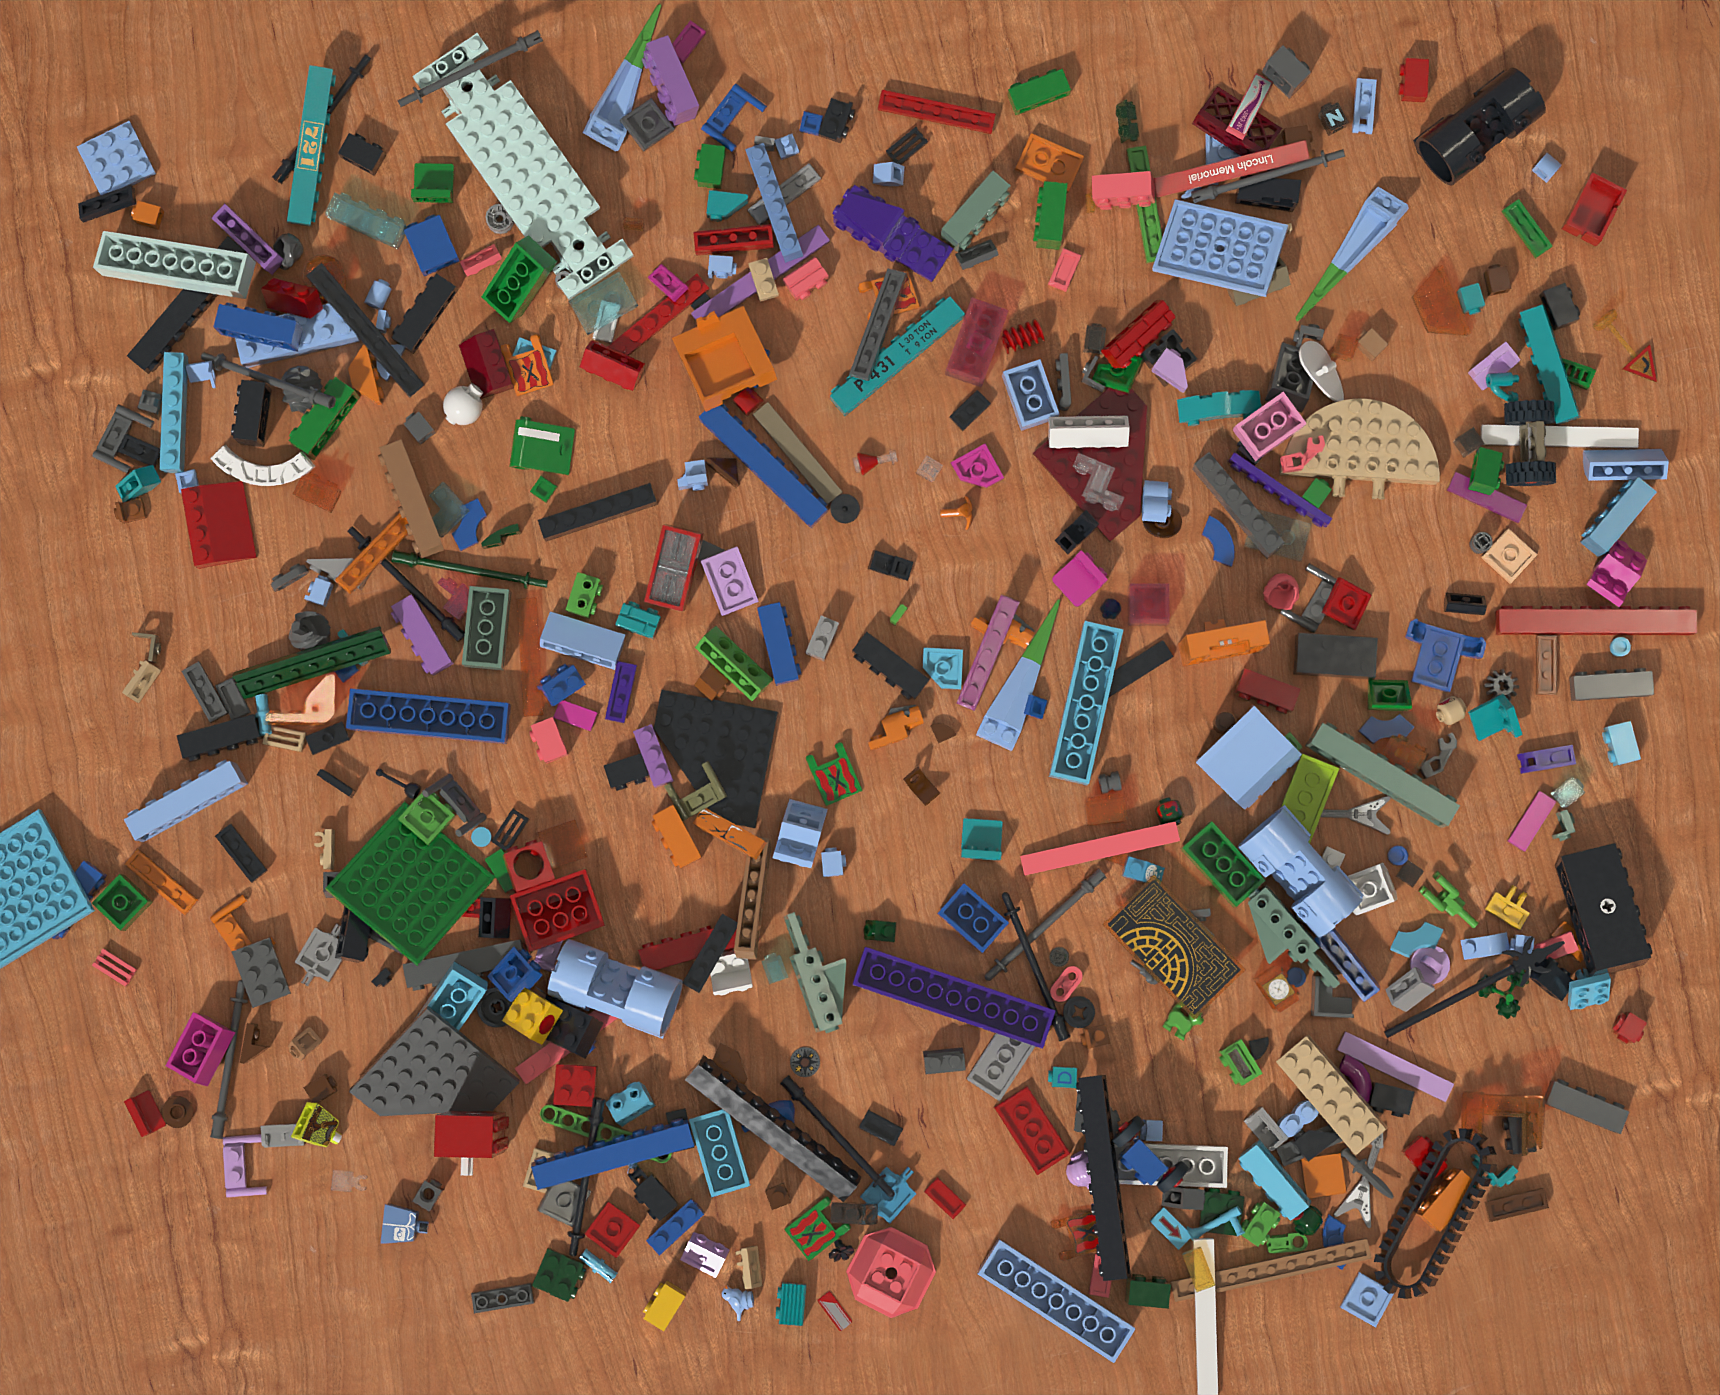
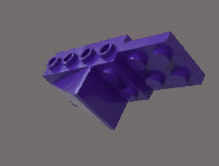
[832,185,953,282]

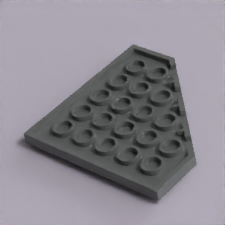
[349,1006,520,1116]

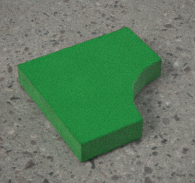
[1092,356,1143,393]

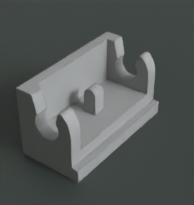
[1244,1107,1288,1151]
[261,1123,305,1148]

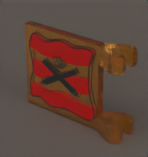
[1051,1211,1099,1261]

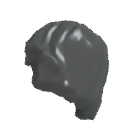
[273,233,303,270]

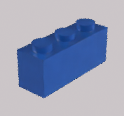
[646,1198,705,1256]

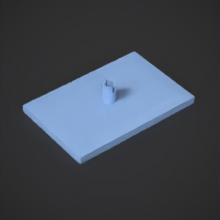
[1152,199,1288,297]

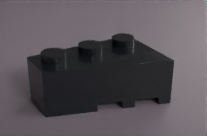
[1235,175,1301,212]

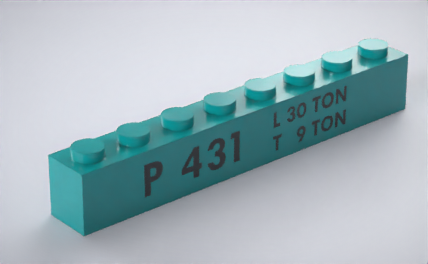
[830,296,965,417]

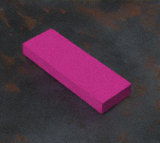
[1507,791,1556,852]

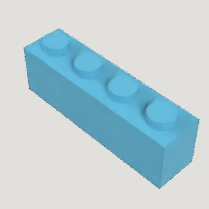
[1239,1139,1311,1221]

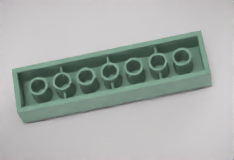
[1305,722,1460,828]

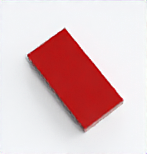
[924,1177,966,1219]

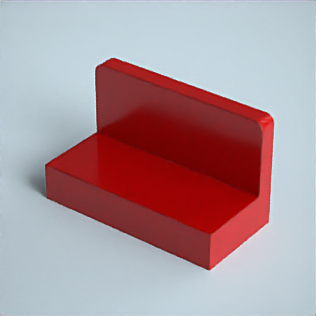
[124,1090,166,1137]

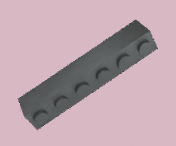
[1192,452,1285,559]
[402,940,524,991]

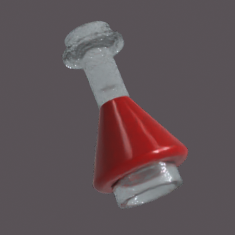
[853,449,898,475]

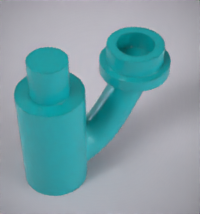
[1486,372,1519,403]

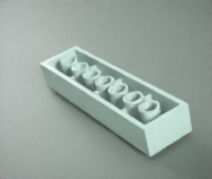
[93,231,256,299]

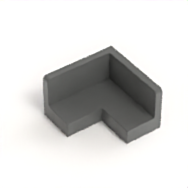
[1311,976,1354,1018]

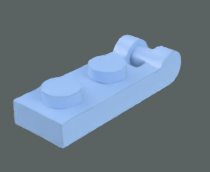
[1352,78,1377,134]

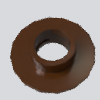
[162,1096,193,1128]

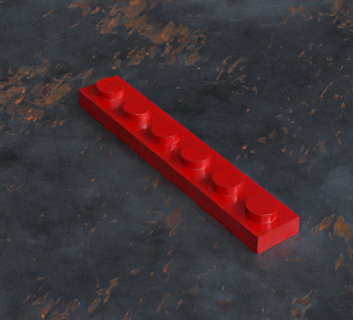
[878,90,996,134]
[607,273,710,356]

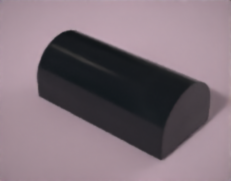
[1444,592,1487,615]

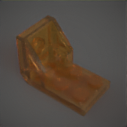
[263,675,335,726]

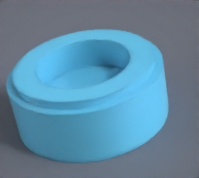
[1610,637,1631,657]
[471,827,492,847]

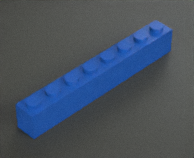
[699,404,828,528]
[531,1118,694,1190]

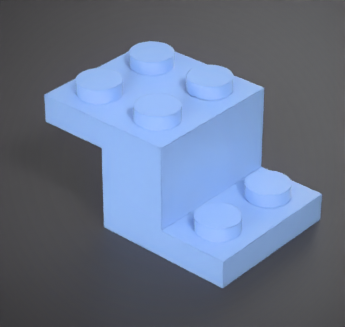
[773,799,828,868]

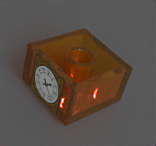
[1253,966,1300,1013]

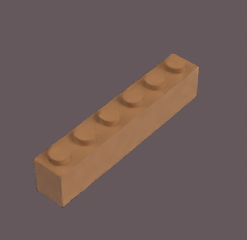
[378,439,444,558]

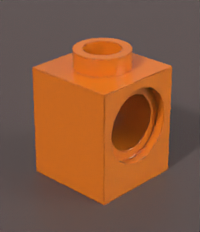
[131,201,164,230]

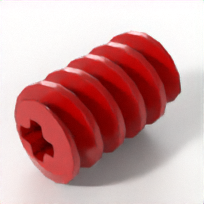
[1001,319,1045,354]

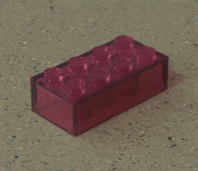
[945,297,1009,388]

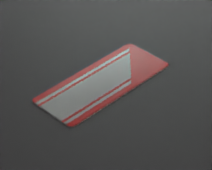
[817,1291,852,1331]

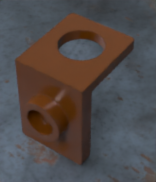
[903,767,940,806]

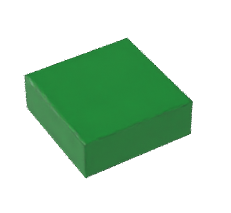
[530,476,558,503]

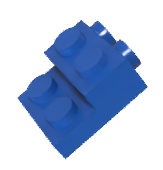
[487,947,543,1002]

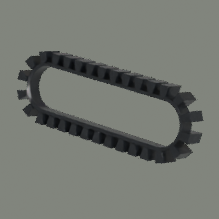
[1374,1128,1497,1299]

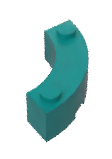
[1177,390,1261,426]

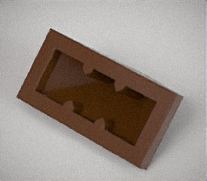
[706,458,739,488]

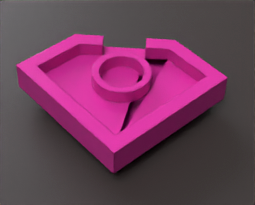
[951,444,1004,488]

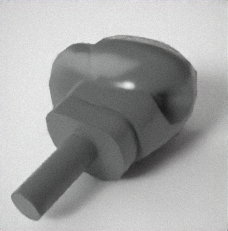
[1130,959,1160,985]

